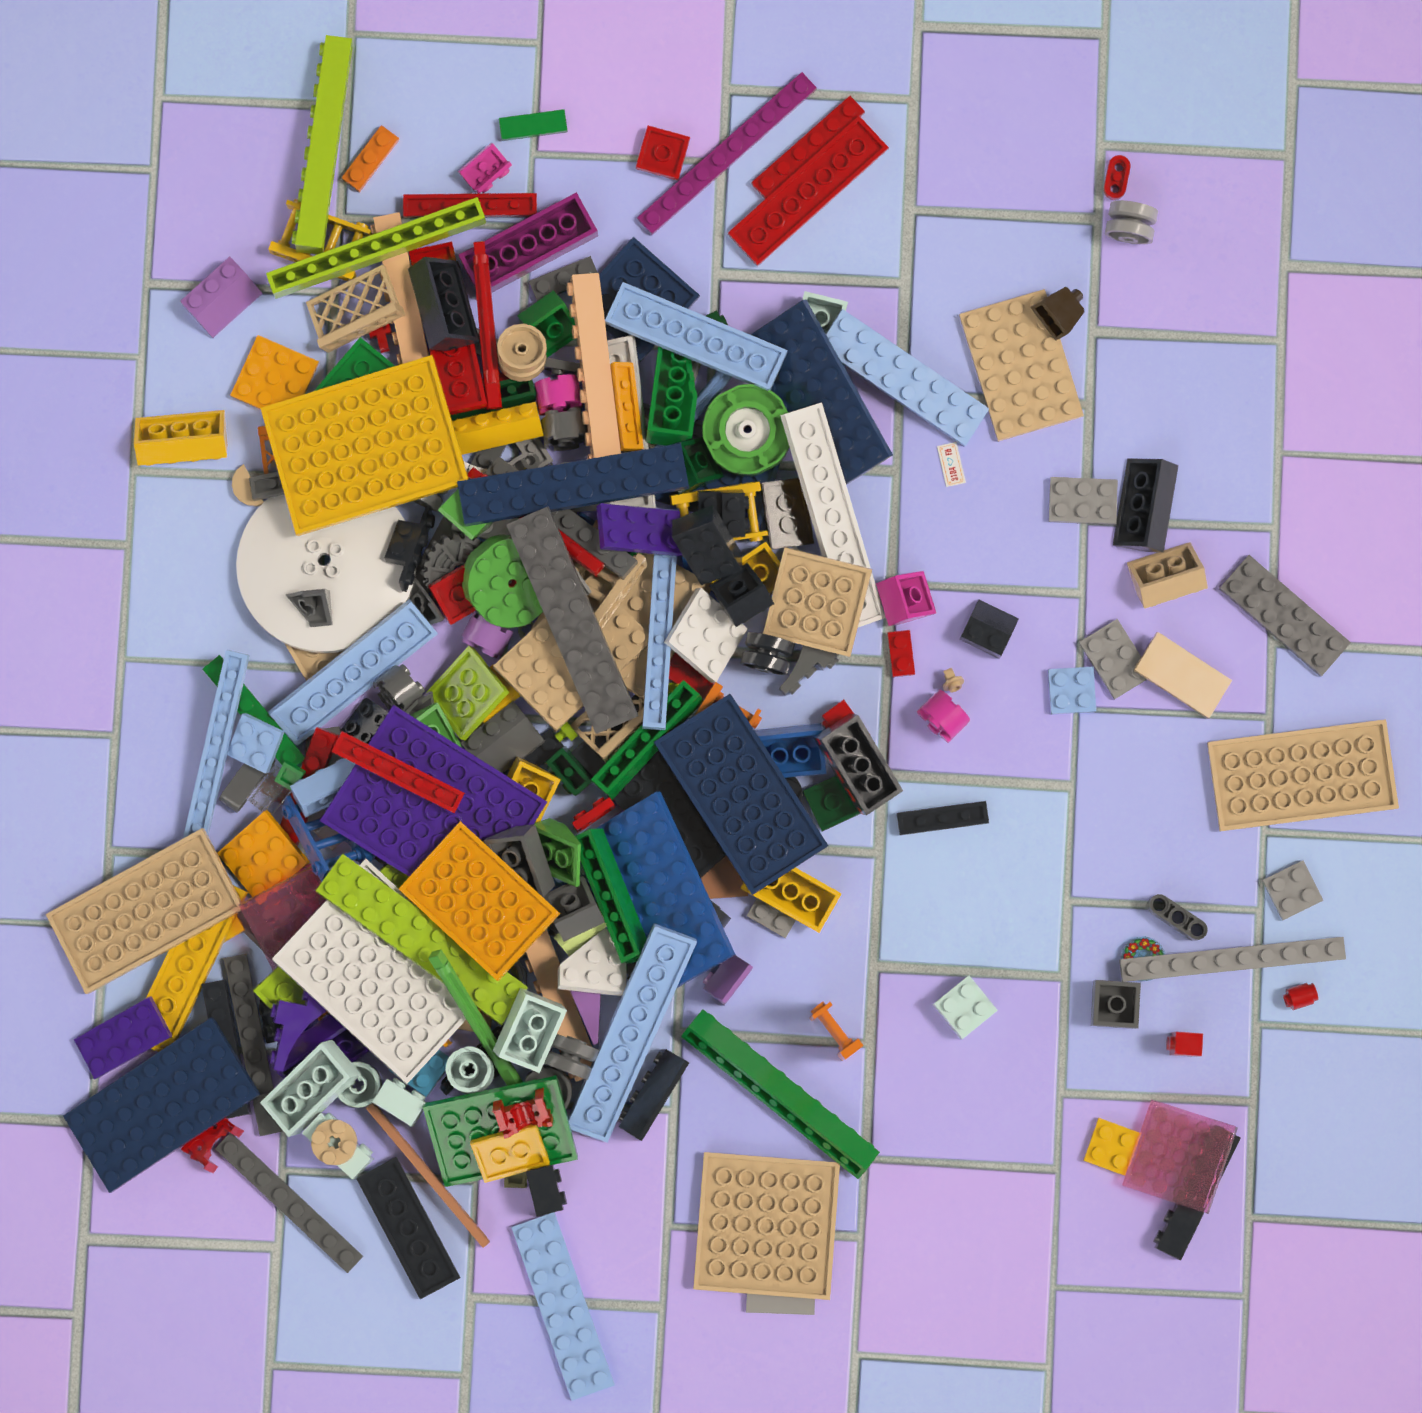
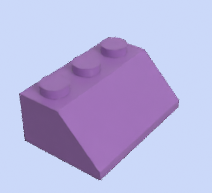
[180,256,262,338]

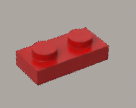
[887,630,915,678]

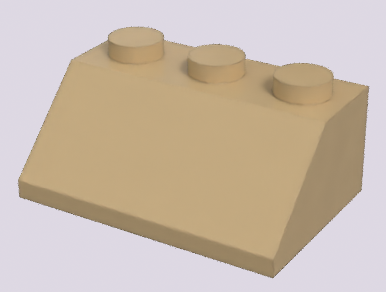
[1127,542,1208,609]

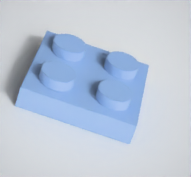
[1048,667,1096,715]
[227,713,285,774]

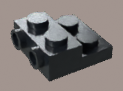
[697,489,750,538]

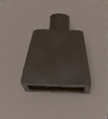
[1030,287,1084,341]

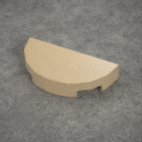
[232,464,264,507]

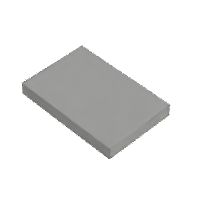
[746,1294,815,1315]

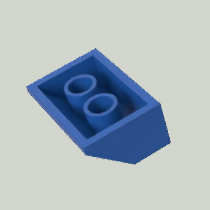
[754,723,826,778]

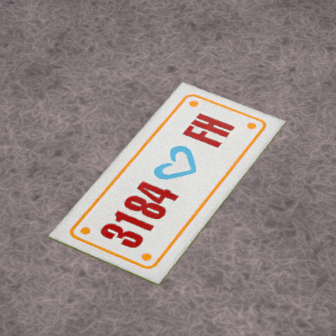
[937,442,966,487]

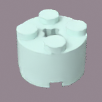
[445,1046,494,1094]
[338,1062,382,1108]

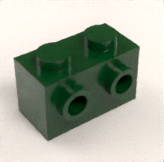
[545,746,593,796]

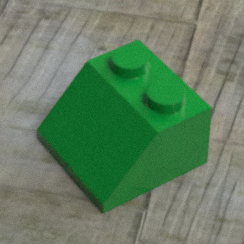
[517,290,575,358]

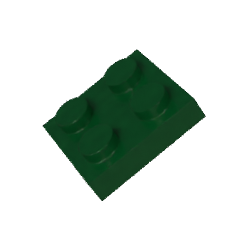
[803,776,860,832]

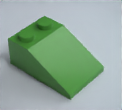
[534,818,581,887]

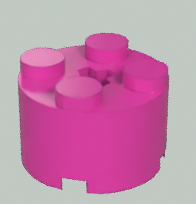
[534,374,583,416]
[917,689,970,743]

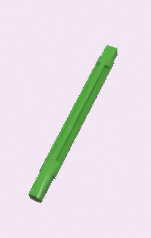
[428,949,523,1086]

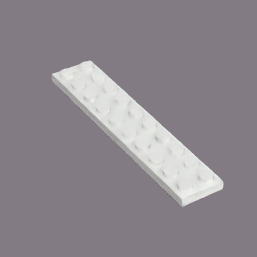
[780,403,885,627]

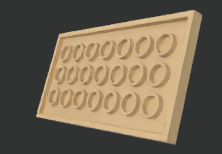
[1207,719,1399,832]
[46,828,245,994]

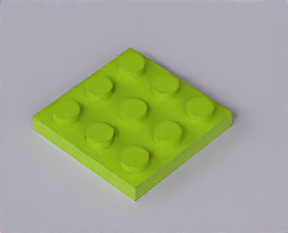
[425,645,509,741]

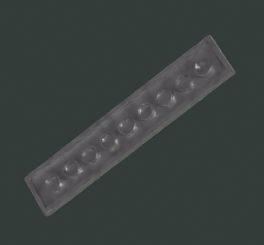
[506,506,638,734]

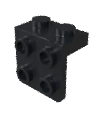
[341,698,388,744]

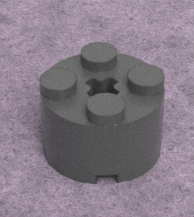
[541,407,588,451]
[373,664,425,712]

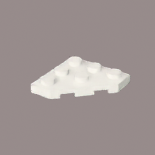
[558,928,626,996]

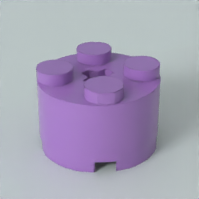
[461,612,513,658]

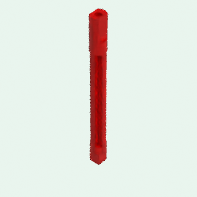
[473,241,502,410]
[468,467,605,576]

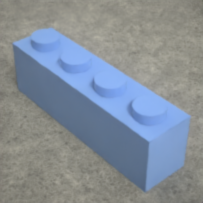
[290,758,355,818]

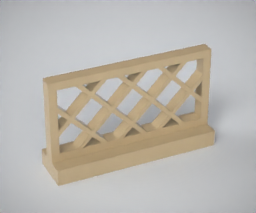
[306,265,405,353]
[570,697,644,763]

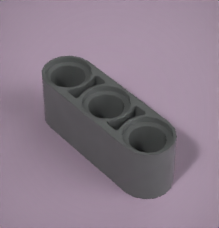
[219,759,276,813]
[1147,894,1208,941]

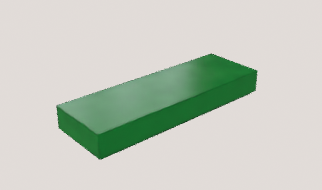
[499,109,568,141]

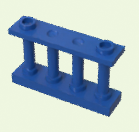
[282,796,374,882]

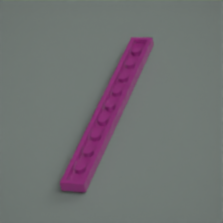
[637,72,817,235]

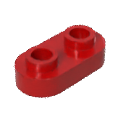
[1103,155,1131,200]

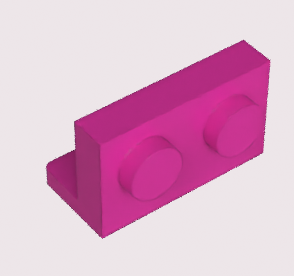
[458,143,512,194]

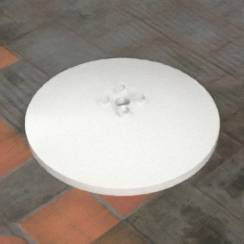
[236,495,417,653]

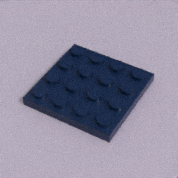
[599,237,700,362]

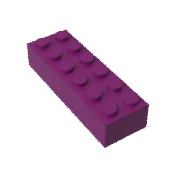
[459,192,598,293]

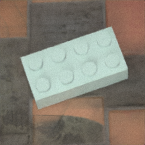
[260,1040,361,1137]

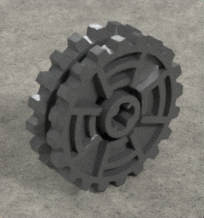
[420,531,483,595]

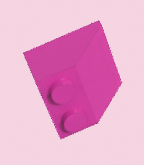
[876,571,936,626]

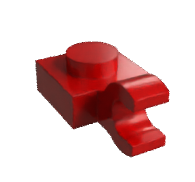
[369,323,392,353]

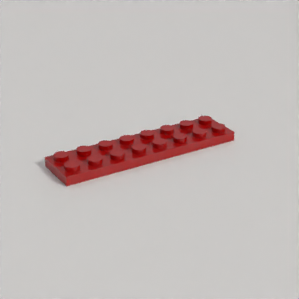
[728,116,889,267]
[409,241,487,415]

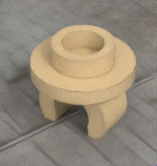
[942,668,964,693]

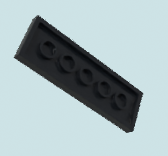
[356,1157,461,1300]

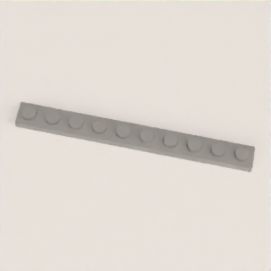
[1119,937,1346,982]

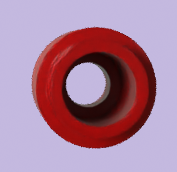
[1283,983,1319,1011]

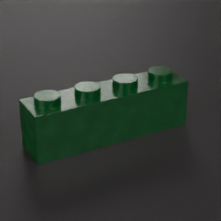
[450,379,537,421]

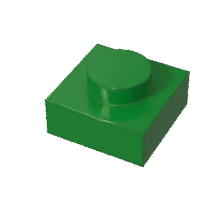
[274,760,306,790]

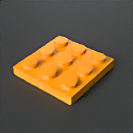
[230,335,319,410]
[217,810,310,905]

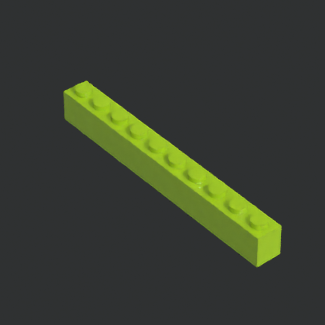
[292,35,353,254]
[266,197,486,299]

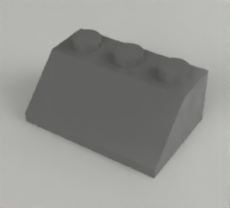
[460,701,545,774]
[484,824,555,897]

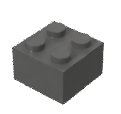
[1090,980,1141,1029]

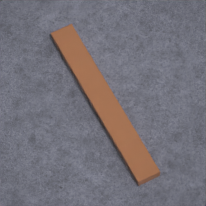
[366,1103,490,1248]

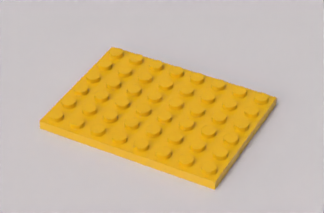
[260,355,469,536]

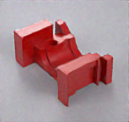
[492,1088,553,1139]
[181,1118,244,1174]

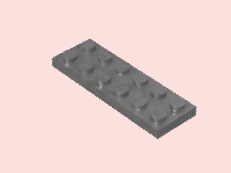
[1219,555,1351,677]

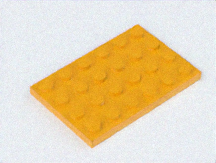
[399,821,560,981]

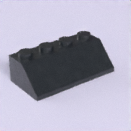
[408,257,480,351]
[1113,458,1179,553]
[617,1049,689,1141]

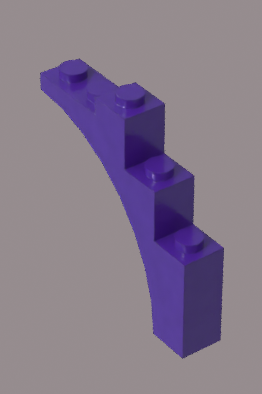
[269,990,327,1072]

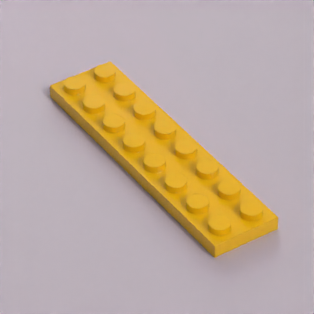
[146,885,248,1052]

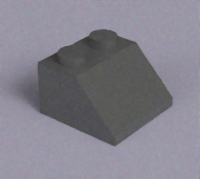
[543,876,605,942]

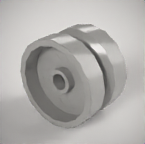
[1105,200,1158,244]

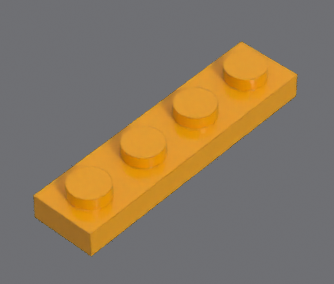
[610,362,644,451]

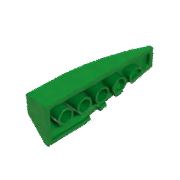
[646,346,697,446]

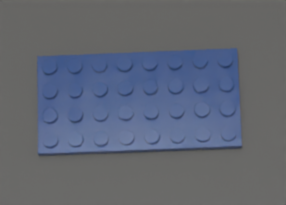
[595,792,736,988]

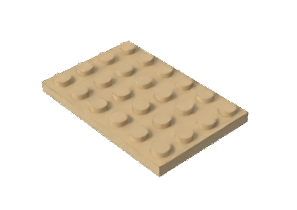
[959,289,1084,442]
[493,575,649,731]

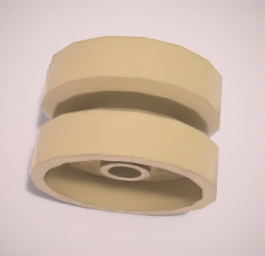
[497,324,547,382]

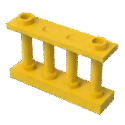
[268,199,372,282]
[669,481,768,542]

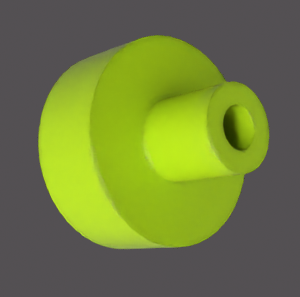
[554,722,578,742]

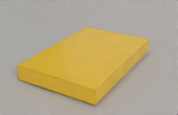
[470,1125,550,1183]

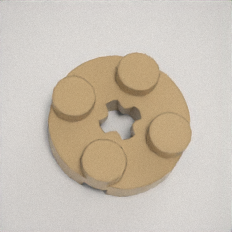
[311,1119,358,1165]

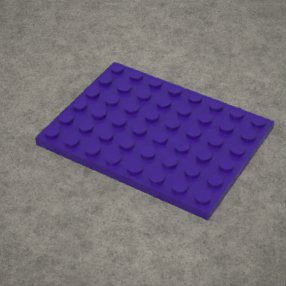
[320,705,547,877]

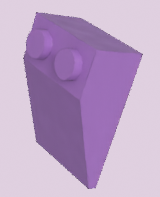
[703,955,753,1006]
[570,990,601,1046]

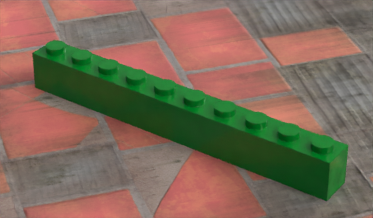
[681,1009,880,1179]

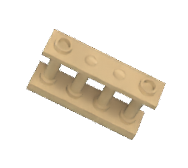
[575,553,648,629]

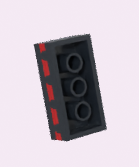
[813,713,903,816]

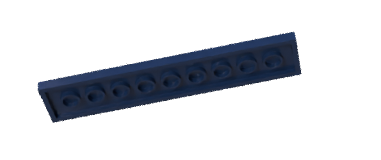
[457,443,689,527]

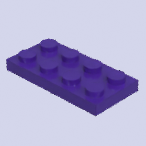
[596,503,682,556]
[74,996,172,1080]

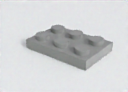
[1049,477,1118,525]
[1079,619,1147,700]

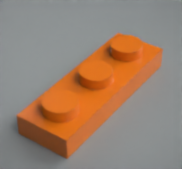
[342,125,400,192]

